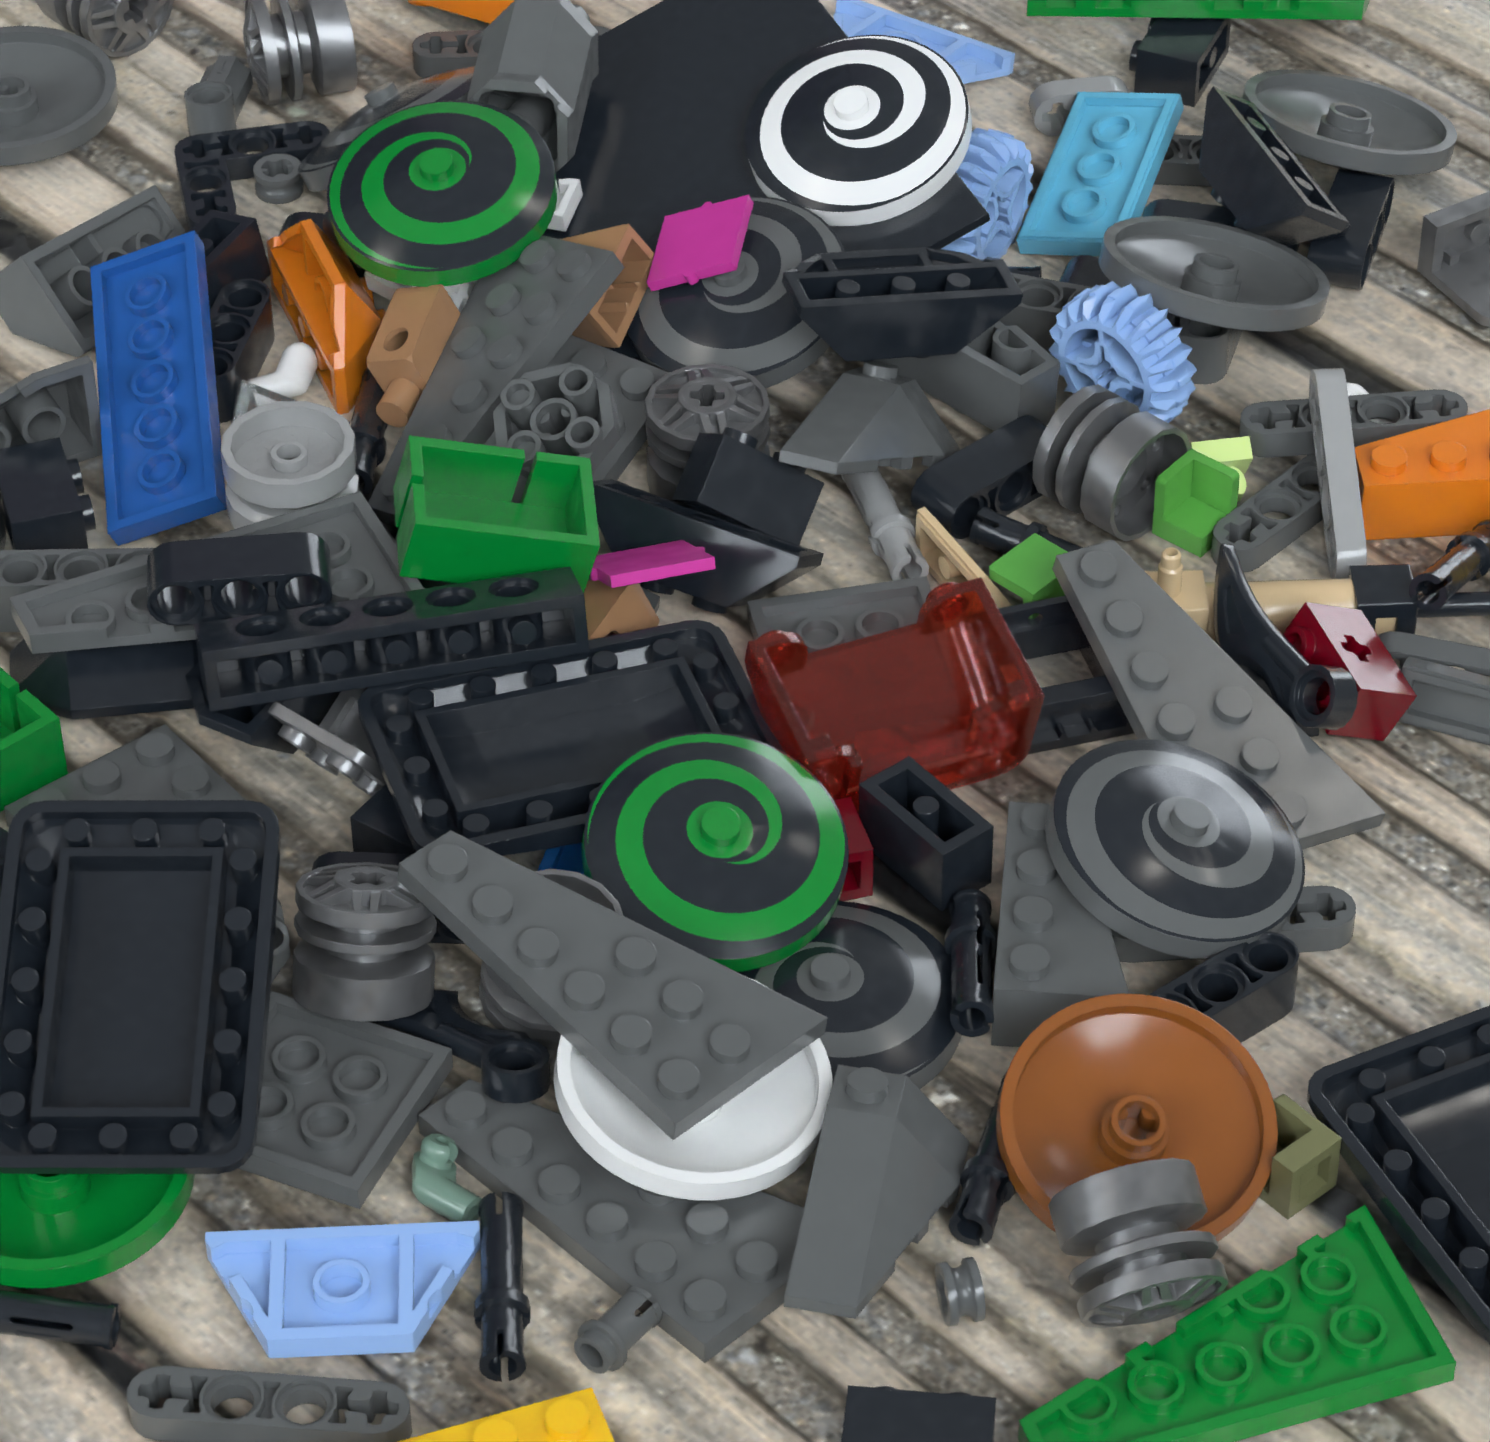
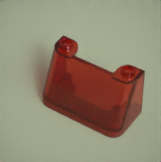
[744,577,1045,815]

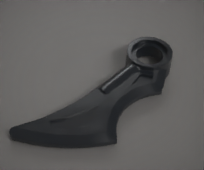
[1213,543,1358,730]
[368,990,550,1104]

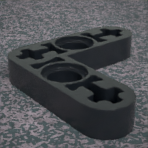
[174,121,330,231]

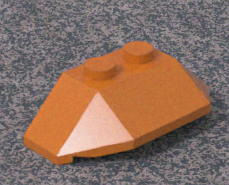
[267,219,386,415]

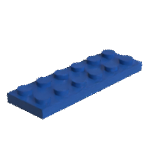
[90,230,227,546]

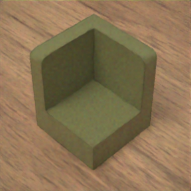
[1259,1094,1342,1220]

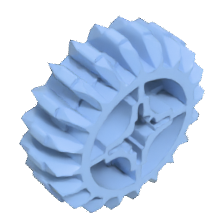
[941,128,1034,260]
[1048,281,1197,423]

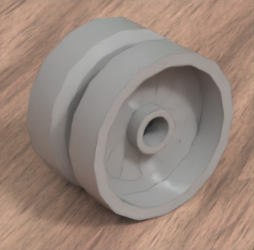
[221,401,360,529]

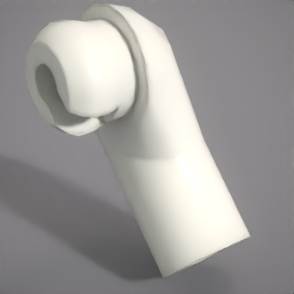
[247,342,318,407]

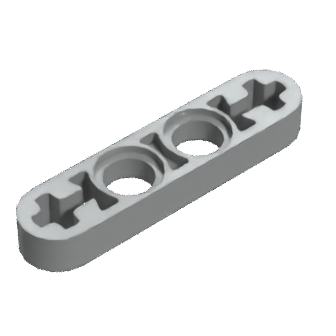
[1309,368,1367,579]

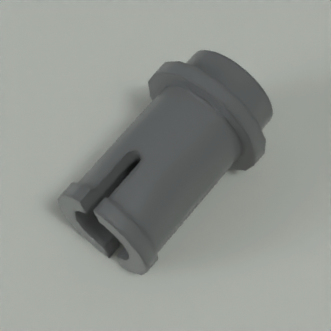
[574,1286,662,1374]

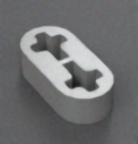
[1028,75,1129,136]

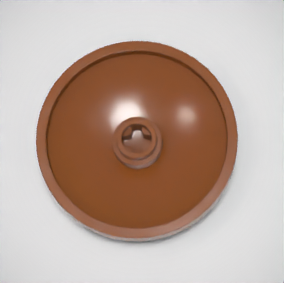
[996,993,1278,1242]

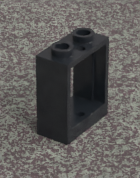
[972,596,1134,756]

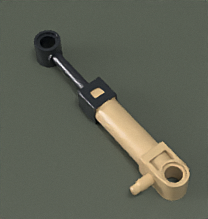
[1145,547,1490,641]

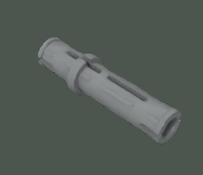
[840,468,929,581]

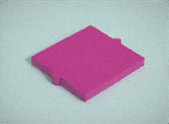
[647,195,754,291]
[590,540,716,588]

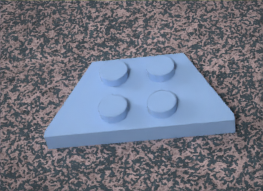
[833,0,1015,84]
[205,1220,481,1359]

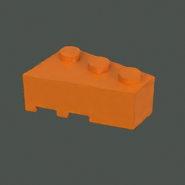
[1355,409,1490,540]

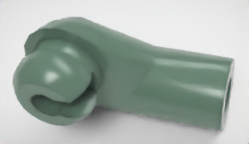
[412,1133,482,1222]

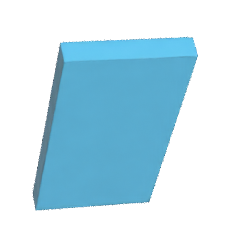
[1016,92,1184,257]

